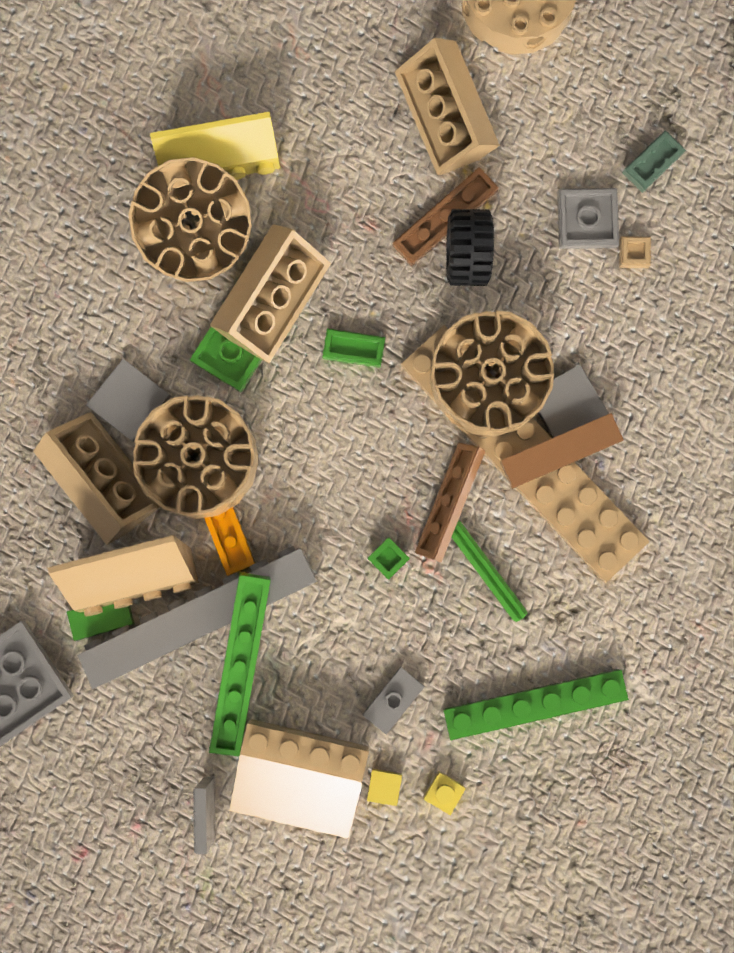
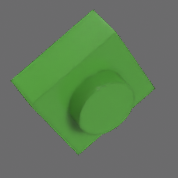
[367,537,410,580]

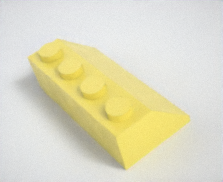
[150,111,280,180]

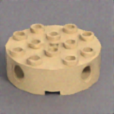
[461,0,576,55]
[128,157,252,282]
[430,311,554,436]
[133,395,259,519]

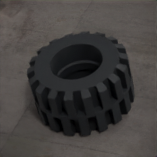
[446,209,494,286]

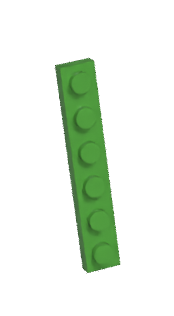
[209,572,271,757]
[443,669,629,741]

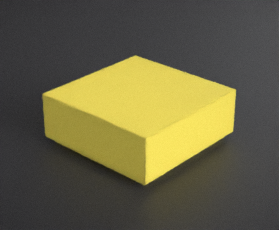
[367,768,402,806]

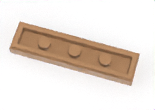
[392,167,499,266]
[500,413,624,489]
[415,442,485,563]

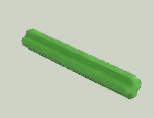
[452,520,528,622]

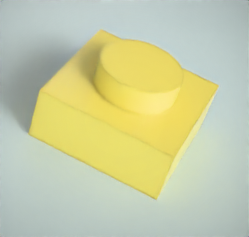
[423,771,466,816]

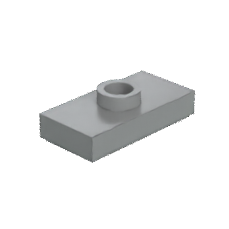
[363,667,425,735]

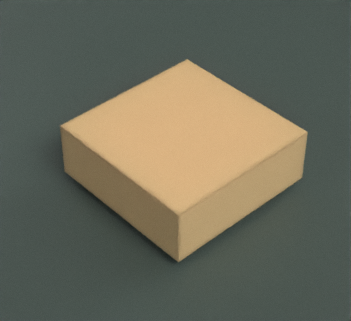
[619,236,651,268]

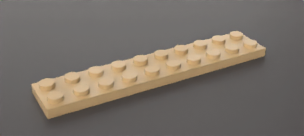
[401,325,650,583]

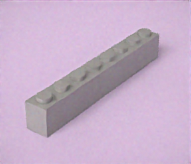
[77,546,318,689]

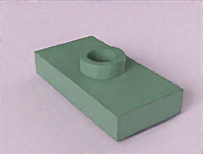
[622,130,686,193]

